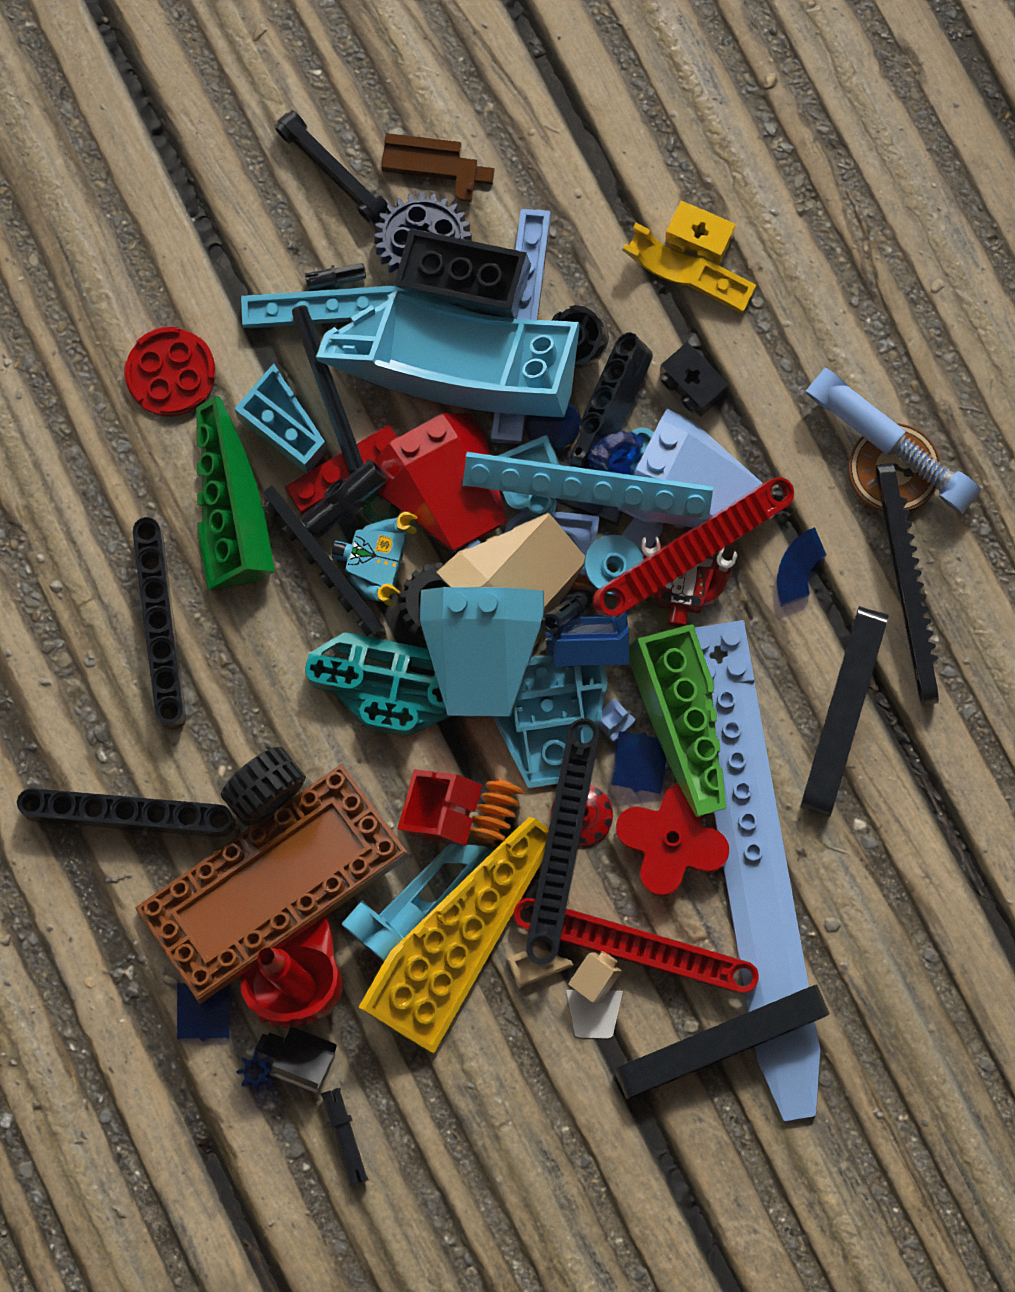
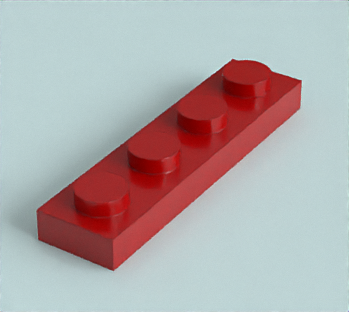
[285,424,398,515]

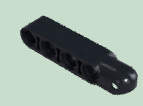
[571,332,653,470]

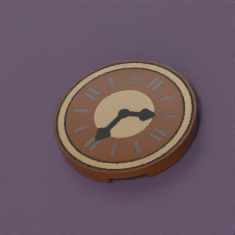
[848,423,941,512]

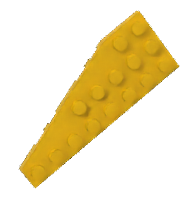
[358,817,549,1054]

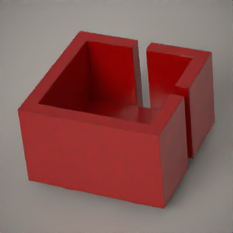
[397,769,482,846]

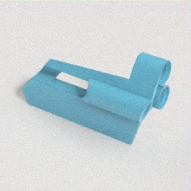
[341,844,495,962]

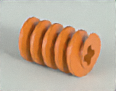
[469,778,525,848]

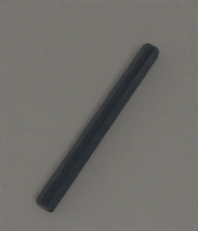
[292,305,364,474]

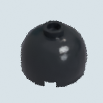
[551,305,609,368]

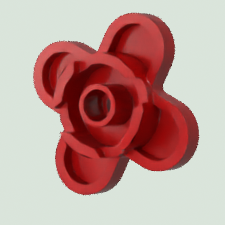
[616,784,729,896]

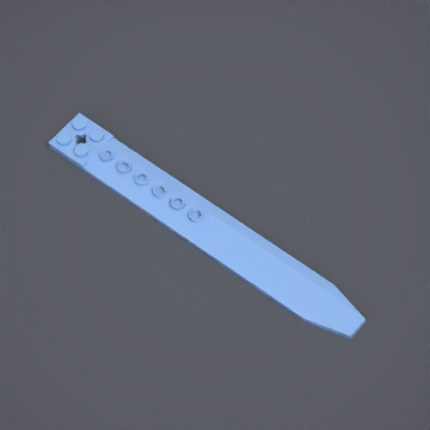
[695,620,820,1122]

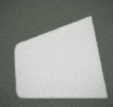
[566,990,623,1038]

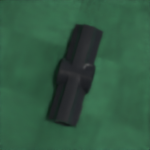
[301,459,388,538]

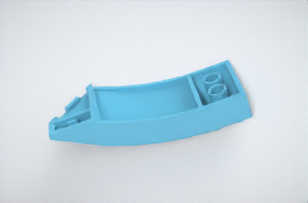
[316,290,579,417]

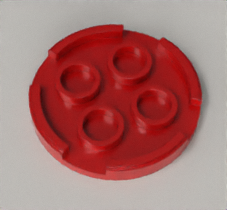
[124,327,216,417]

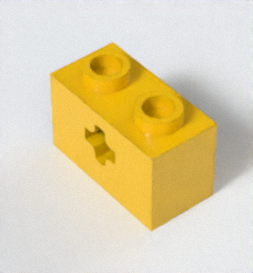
[665,200,736,266]

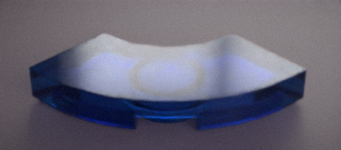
[776,527,827,607]

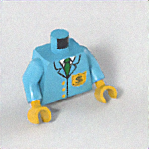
[331,512,418,607]

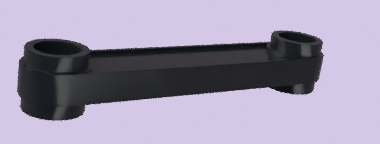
[274,110,388,225]

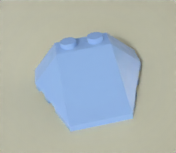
[618,409,763,529]

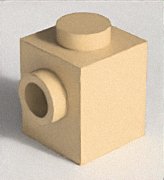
[568,951,623,1003]

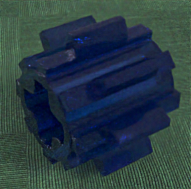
[236,1051,272,1093]

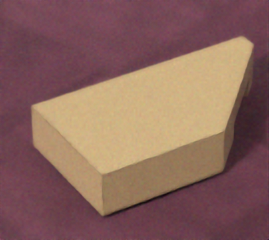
[507,946,573,989]

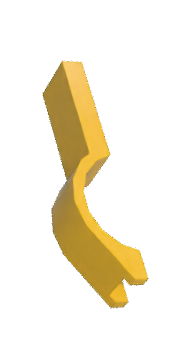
[622,223,756,314]

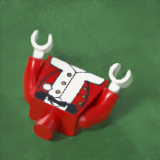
[641,537,737,627]

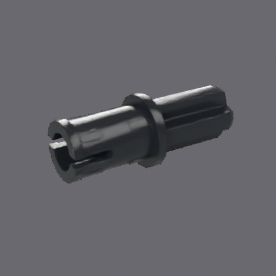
[305,263,366,291]

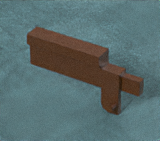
[381,133,495,202]

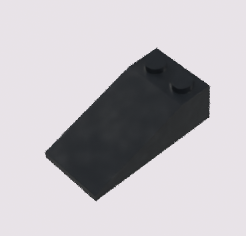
[394,228,531,319]

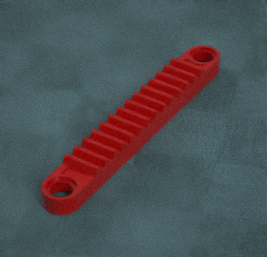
[593,477,794,617]
[514,898,759,994]

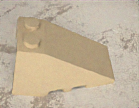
[436,513,585,646]

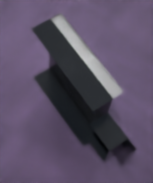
[255,1026,337,1093]

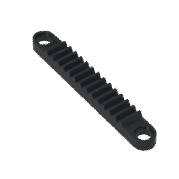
[876,462,939,706]
[526,718,599,967]

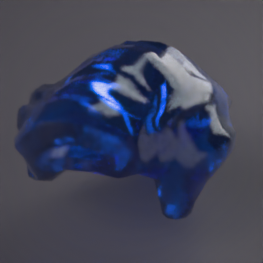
[587,431,644,475]

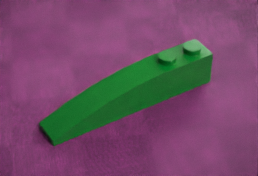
[196,396,275,590]

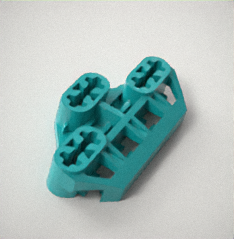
[305,632,480,737]

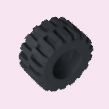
[400,563,448,643]
[220,747,306,826]

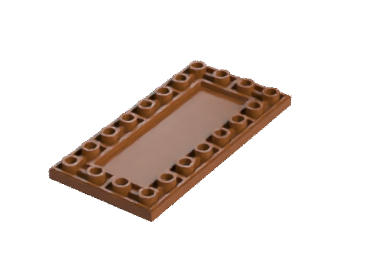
[135,764,410,1004]

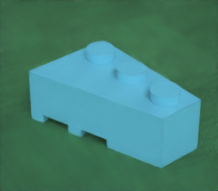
[234,363,327,474]

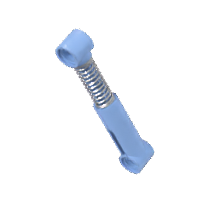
[805,367,982,514]

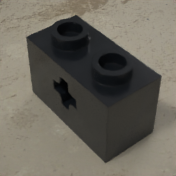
[659,341,729,417]

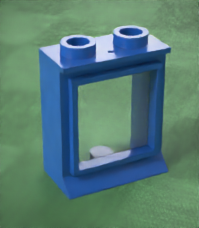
[546,612,629,666]

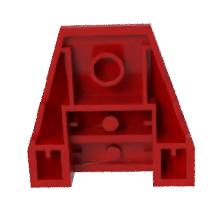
[374,413,507,553]

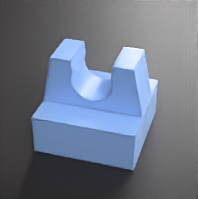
[599,698,636,743]

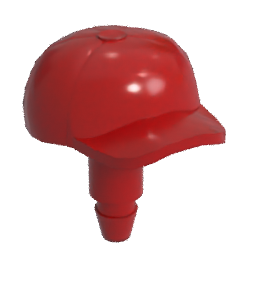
[241,917,342,1028]

